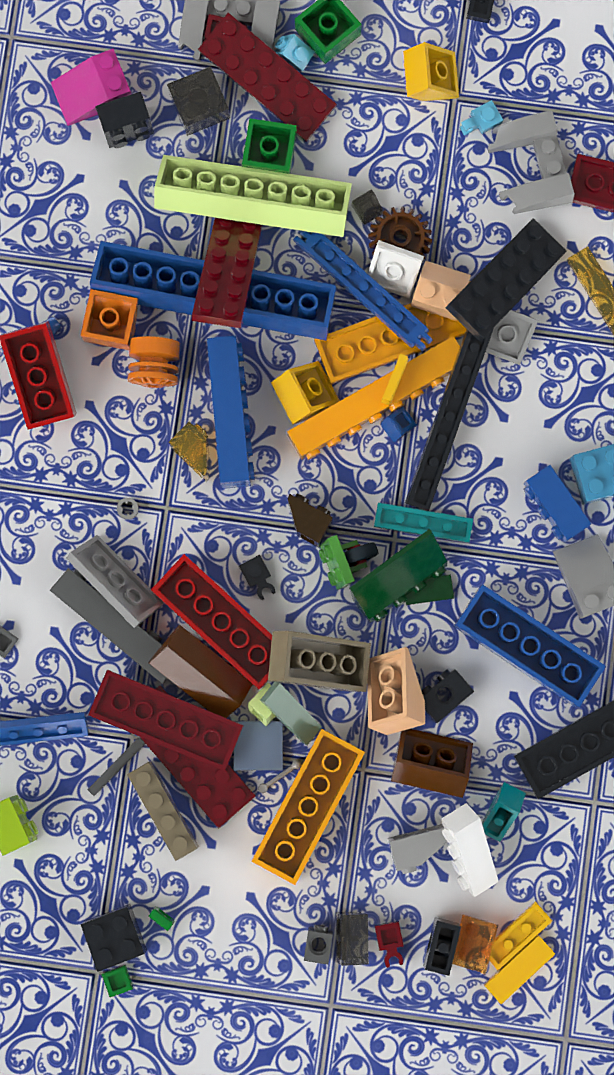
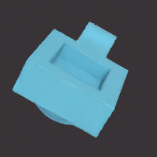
[460,100,503,136]

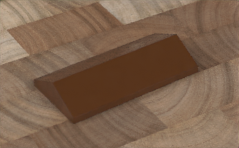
[148,624,253,718]

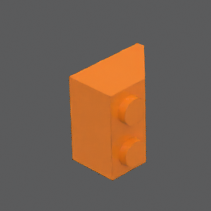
[80,289,138,350]

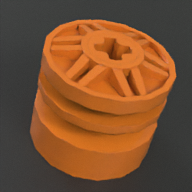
[127,336,180,388]

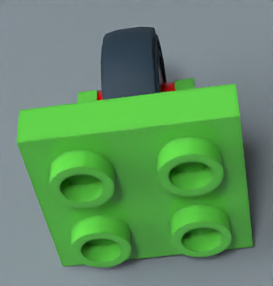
[319,535,379,590]

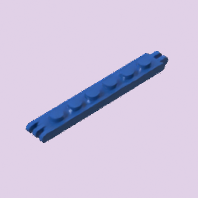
[293,231,433,351]

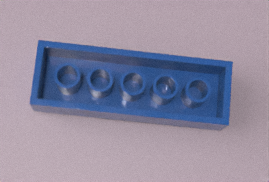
[207,335,255,489]
[453,584,606,707]

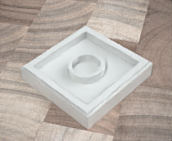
[368,240,424,299]

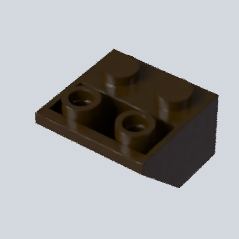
[287,493,333,548]

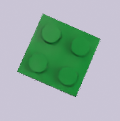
[295,0,362,64]
[242,118,297,174]

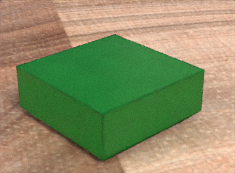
[148,906,175,931]
[102,964,134,998]

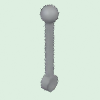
[258,760,302,793]

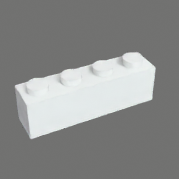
[441,803,499,897]

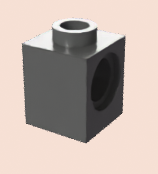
[304,925,333,965]

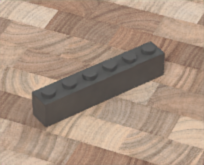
[49,568,168,684]

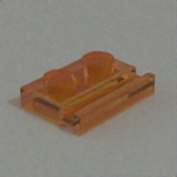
[452,914,498,974]

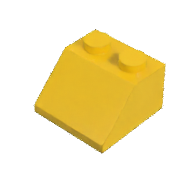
[403,42,459,101]
[271,361,340,425]

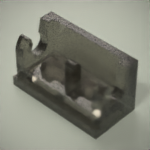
[336,912,369,966]

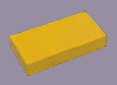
[381,353,409,405]

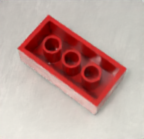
[0,321,77,430]

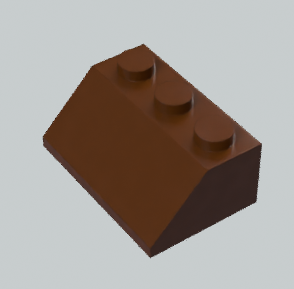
[391,729,473,798]

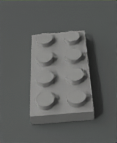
[66,535,164,628]

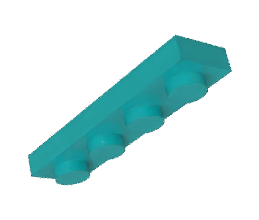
[374,503,473,543]

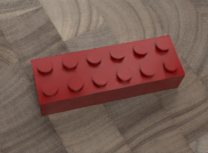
[151,554,272,690]

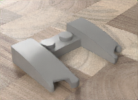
[178,0,280,62]
[488,110,574,214]

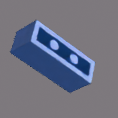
[523,465,591,543]

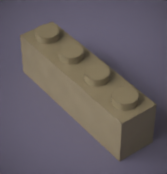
[127,761,199,861]

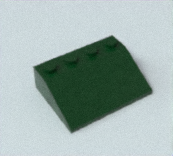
[349,529,448,623]

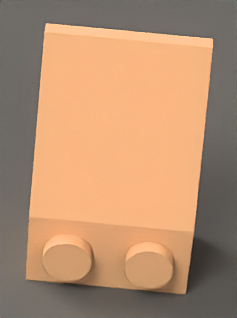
[367,647,425,735]

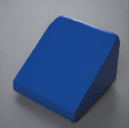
[380,407,417,442]

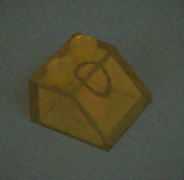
[168,422,210,482]

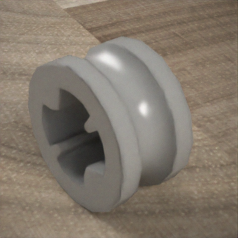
[117,498,139,520]

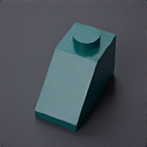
[482,782,526,842]

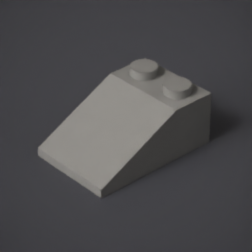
[553,534,614,619]
[387,824,447,874]

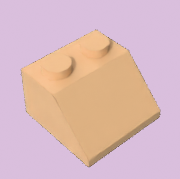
[411,261,471,320]

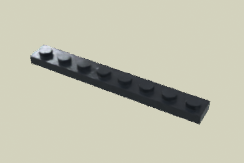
[405,328,494,511]

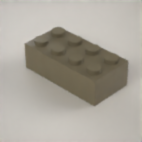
[268,631,371,692]

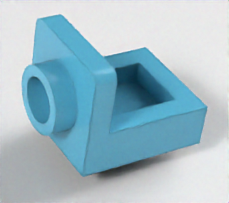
[274,34,315,72]

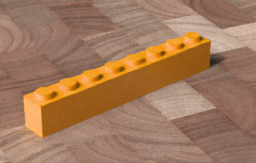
[287,336,460,460]

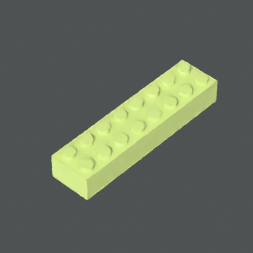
[154,155,352,237]

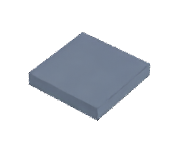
[234,721,283,770]

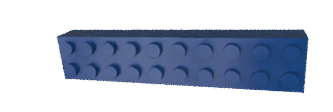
[90,241,336,341]

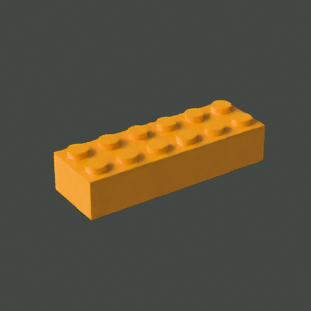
[251,728,365,885]

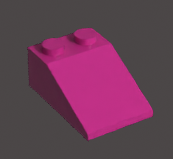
[50,48,131,126]

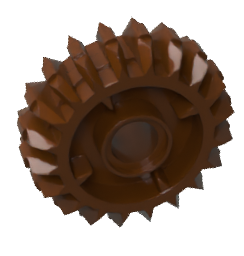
[368,206,432,262]

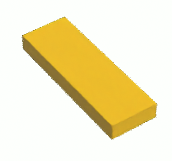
[481,901,552,970]
[484,935,555,1004]

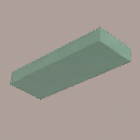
[260,682,322,746]

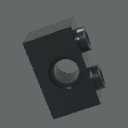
[422,669,474,723]
[423,917,461,976]

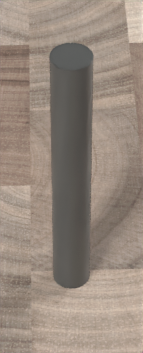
[87,737,145,796]

